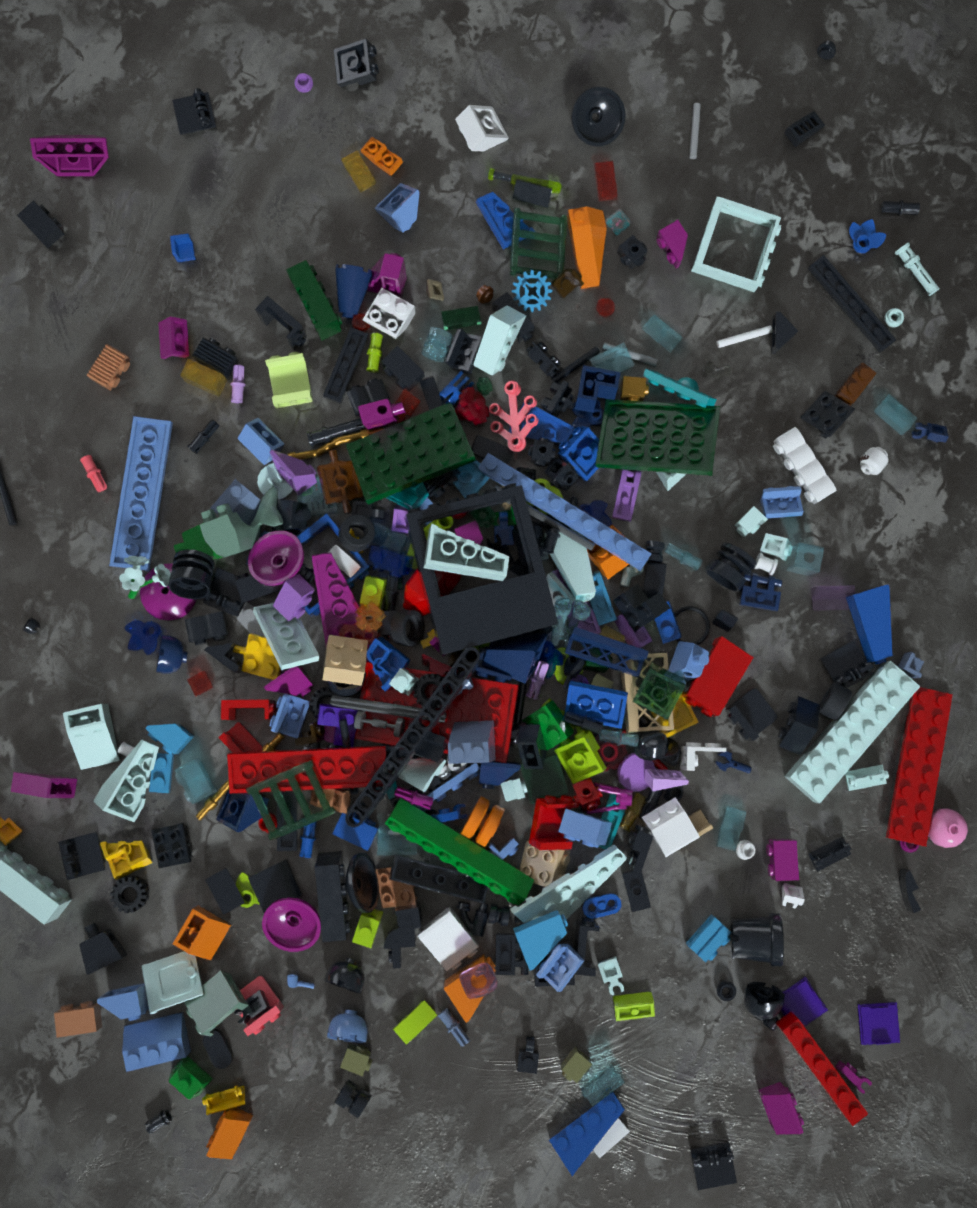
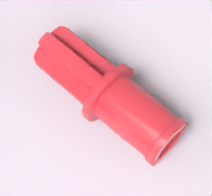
[80,455,107,492]

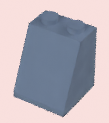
[448,720,496,764]

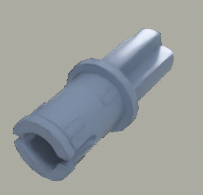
[438,1008,470,1047]

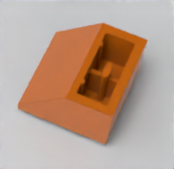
[587,525,629,579]
[173,905,231,960]
[206,1107,253,1159]

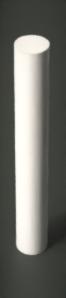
[716,325,772,348]

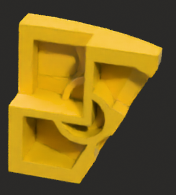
[100,841,153,880]

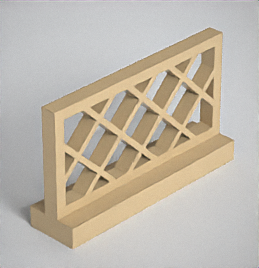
[620,653,674,733]

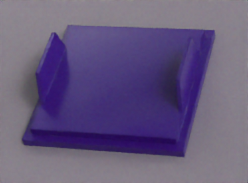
[782,977,828,1027]
[857,1002,900,1045]

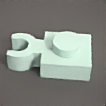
[597,956,624,995]

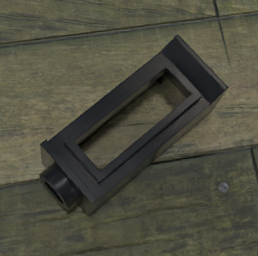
[492,292,535,343]

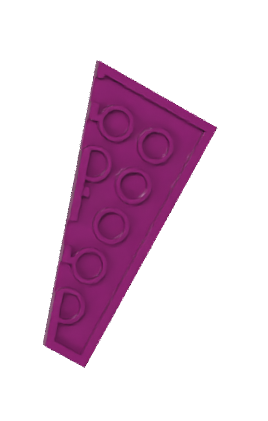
[312,552,375,663]

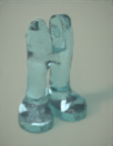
[551,597,591,648]

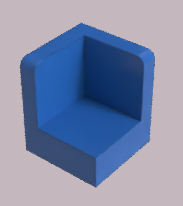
[170,234,196,262]

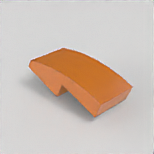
[360,137,403,176]

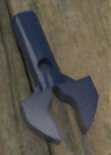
[714,751,752,774]

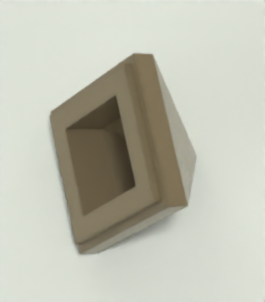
[426,279,444,301]

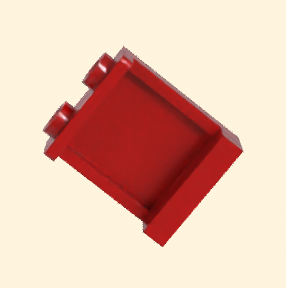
[221,699,278,720]
[529,795,579,850]

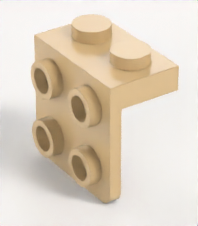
[519,841,570,887]

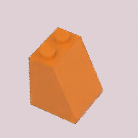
[444,954,496,1023]

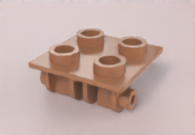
[376,867,417,908]

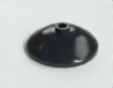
[571,87,626,147]
[345,852,379,913]

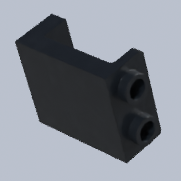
[255,296,307,350]
[574,917,600,977]

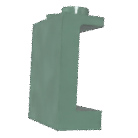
[184,970,248,1037]

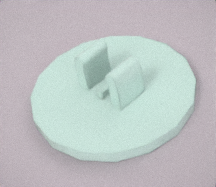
[257,463,293,499]

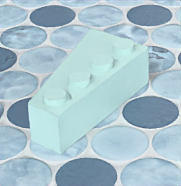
[423,524,509,581]

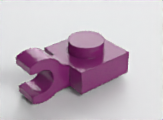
[835,1061,872,1094]

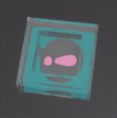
[605,209,632,236]

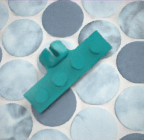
[643,369,717,408]

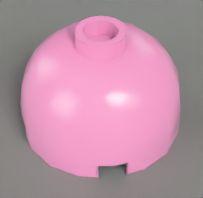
[928,808,968,848]

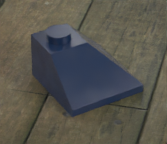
[479,761,521,789]
[216,790,269,833]

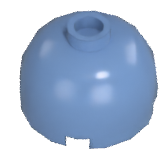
[327,1010,368,1043]

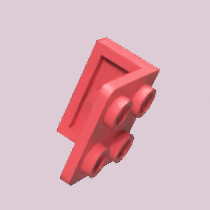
[240,976,284,1036]

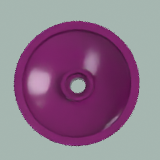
[248,531,304,586]
[140,564,197,621]
[262,898,321,952]

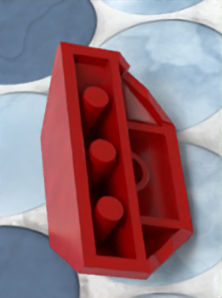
[403,568,461,616]

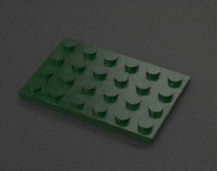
[596,399,720,476]
[346,403,476,505]

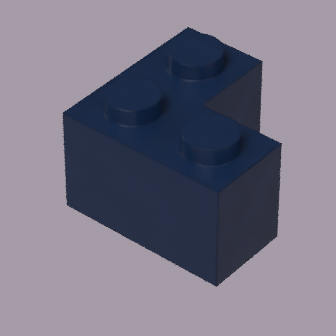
[575,365,621,413]

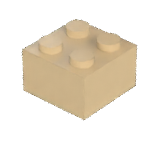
[322,635,368,686]

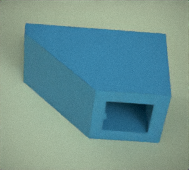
[145,724,194,754]

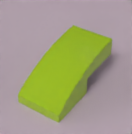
[393,1000,437,1044]

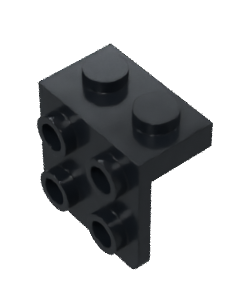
[725,689,778,741]

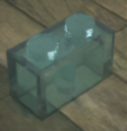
[175,758,217,805]

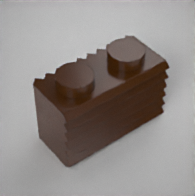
[834,363,877,406]

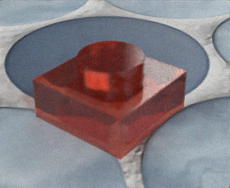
[187,671,214,697]

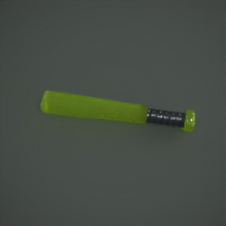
[488,168,562,194]

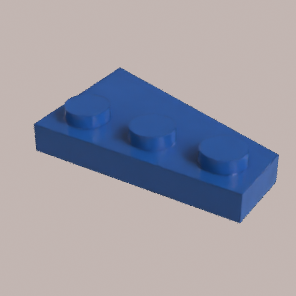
[476,192,536,249]
[508,402,575,444]

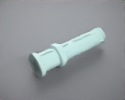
[895,242,940,296]

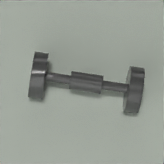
[354,710,405,738]

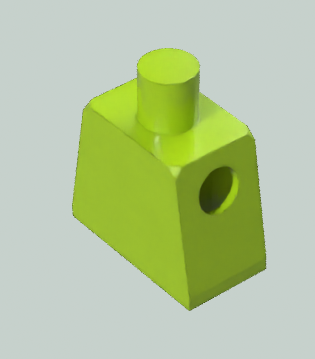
[360,575,387,612]
[352,909,383,948]

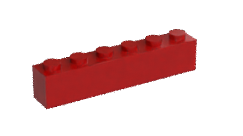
[776,1011,868,1126]

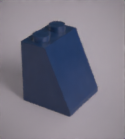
[483,633,548,684]

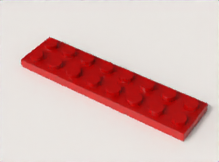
[886,687,953,847]
[227,746,387,793]

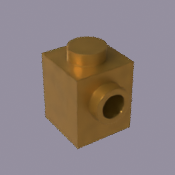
[620,376,649,401]

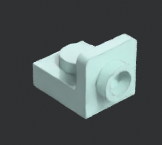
[760,533,792,561]

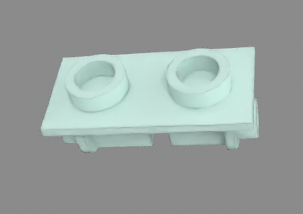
[845,764,889,791]

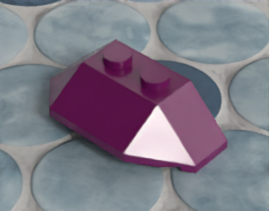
[30,135,109,176]

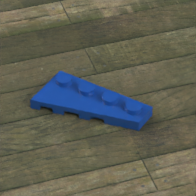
[549,1092,625,1176]

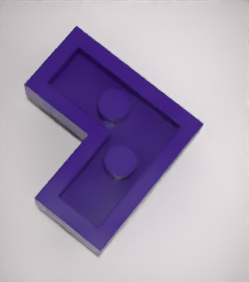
[317,704,358,747]

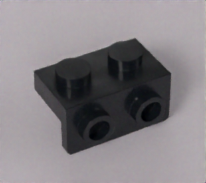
[445,328,483,374]

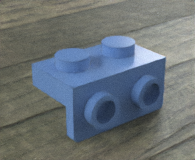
[760,486,804,518]
[536,944,585,992]

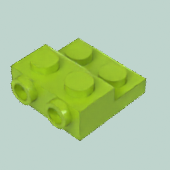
[554,730,606,784]

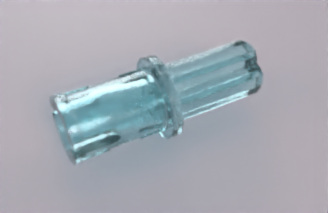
[665,544,703,571]
[599,730,639,747]

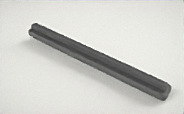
[331,695,446,723]

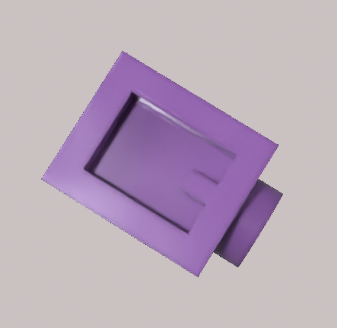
[392,504,409,533]

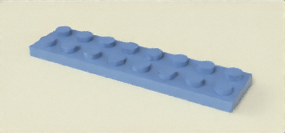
[109,416,173,572]

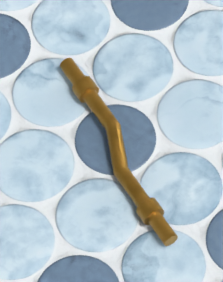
[287,427,383,460]
[195,733,285,820]

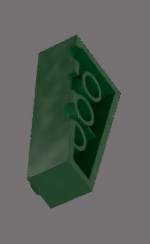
[286,260,342,341]

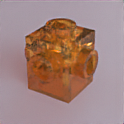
[355,600,386,633]

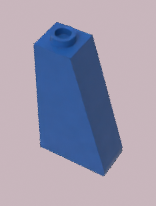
[846,584,892,665]

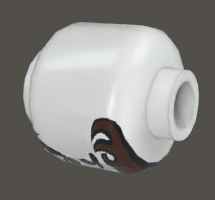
[859,447,889,475]

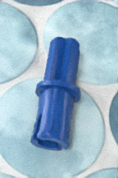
[299,818,317,858]

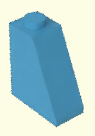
[513,910,568,970]

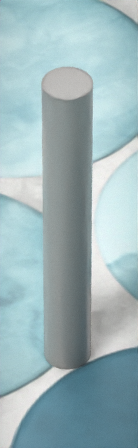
[689,103,701,159]
[602,342,658,367]

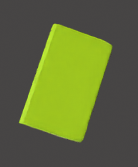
[613,992,655,1021]

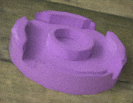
[617,753,655,792]

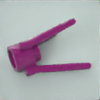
[586,782,633,814]

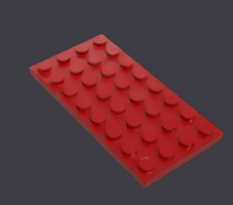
[354,662,519,763]

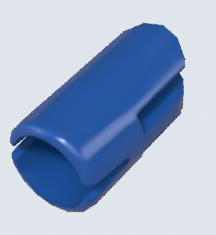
[439,370,475,406]

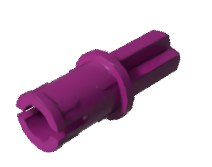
[394,787,434,810]

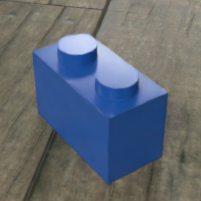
[332,810,379,851]

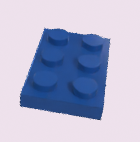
[564,681,628,729]

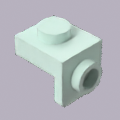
[501,777,527,801]

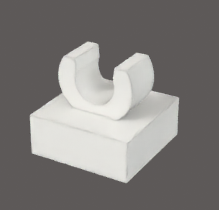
[781,883,805,909]

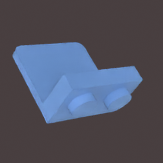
[269,694,310,738]

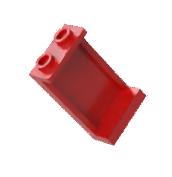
[681,636,754,718]

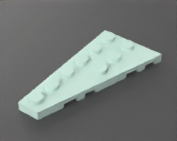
[510,845,627,923]

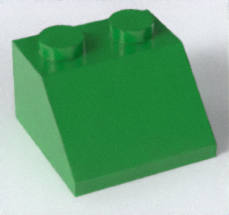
[522,700,574,750]

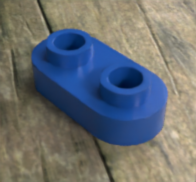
[582,893,622,919]

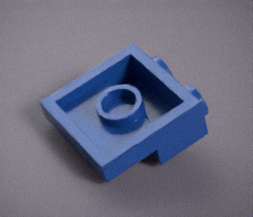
[557,426,599,481]

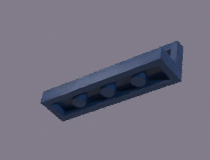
[565,627,649,677]

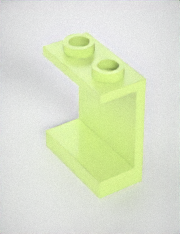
[265,352,313,409]

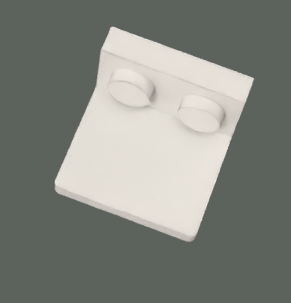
[680,742,726,771]

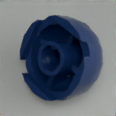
[156,635,188,674]

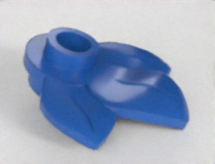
[849,219,886,254]

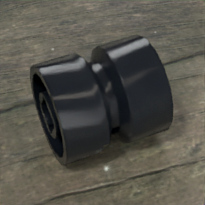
[334,1079,372,1118]

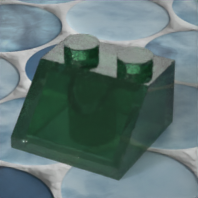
[632,662,687,720]

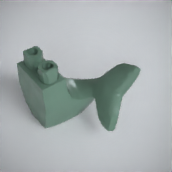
[200,486,283,558]

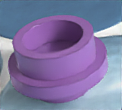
[294,73,313,93]

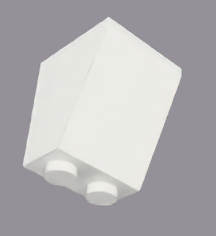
[418,905,479,971]

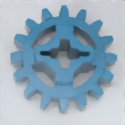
[512,270,553,312]

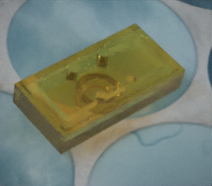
[341,151,376,193]

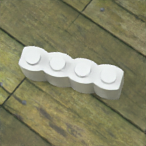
[773,427,837,504]

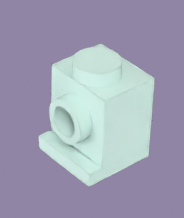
[735,506,768,537]
[389,668,420,696]

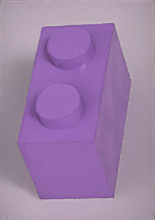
[273,574,315,621]

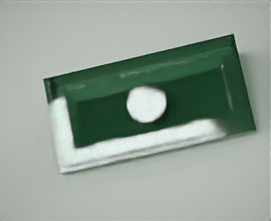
[441,306,481,330]

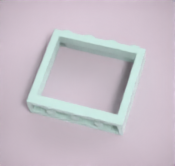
[691,196,781,292]

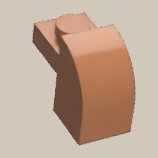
[310,789,351,813]

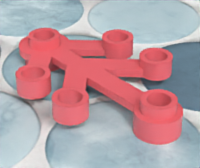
[489,380,539,452]

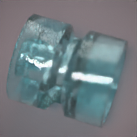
[421,327,453,362]

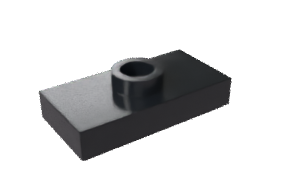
[622,870,651,912]

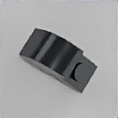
[384,926,416,969]

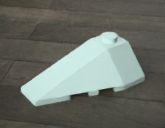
[93,740,159,822]

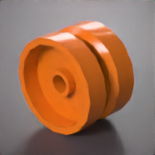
[460,796,505,847]

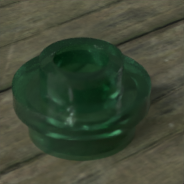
[476,377,493,396]

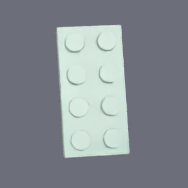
[253,603,319,670]

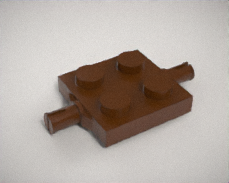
[317,450,363,514]

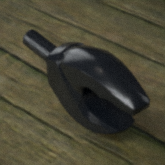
[563,652,586,689]

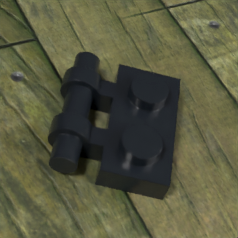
[495,933,529,975]

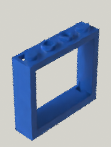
[279,513,371,616]

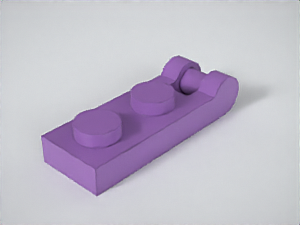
[612,469,642,522]

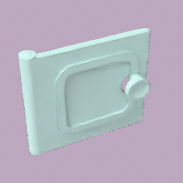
[141,951,204,1014]

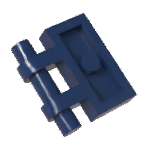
[739,573,782,612]

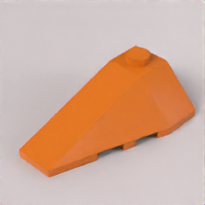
[567,206,607,289]

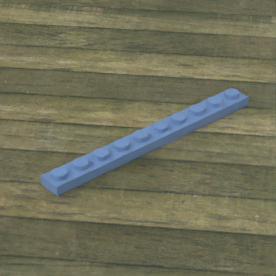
[478,453,651,571]

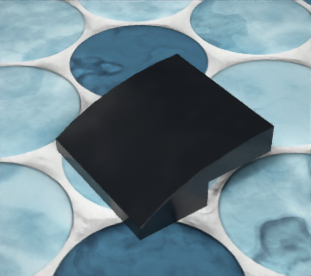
[248,859,302,913]

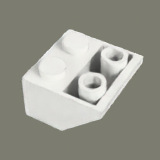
[363,288,416,339]

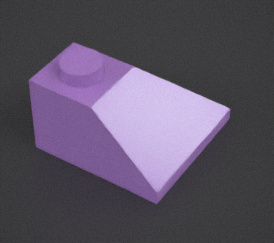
[269,450,317,496]

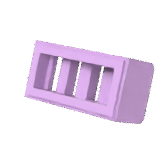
[645,769,689,791]

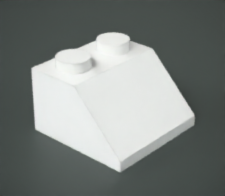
[455,105,509,151]
[642,798,700,857]

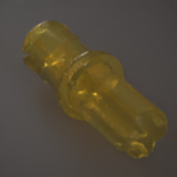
[619,793,646,832]

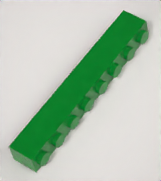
[385,798,534,906]

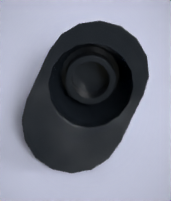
[634,731,679,761]

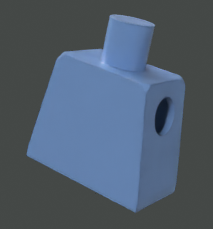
[667,641,709,683]

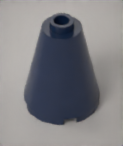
[335,264,373,318]

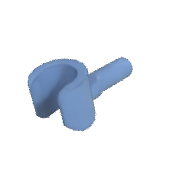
[287,974,314,989]

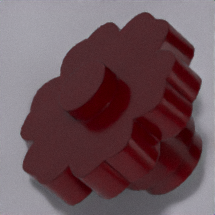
[455,387,489,425]
[594,732,627,771]

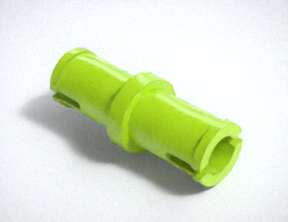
[366,333,383,373]

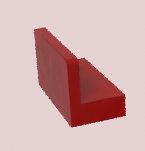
[218,722,263,753]

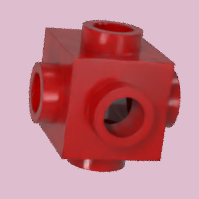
[573,778,602,812]

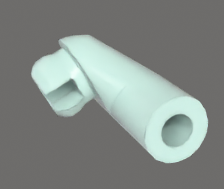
[620,565,644,587]

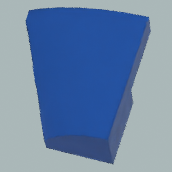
[367,637,411,691]

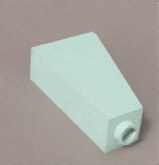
[543,529,596,602]

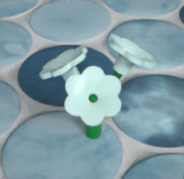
[119,556,171,599]

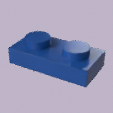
[655,601,682,644]

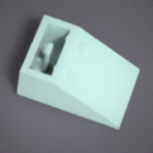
[63,704,120,770]

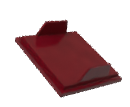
[421,654,458,676]

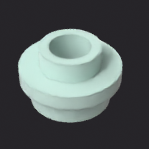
[884,308,904,327]

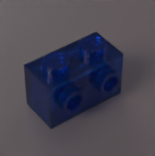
[367,545,414,577]

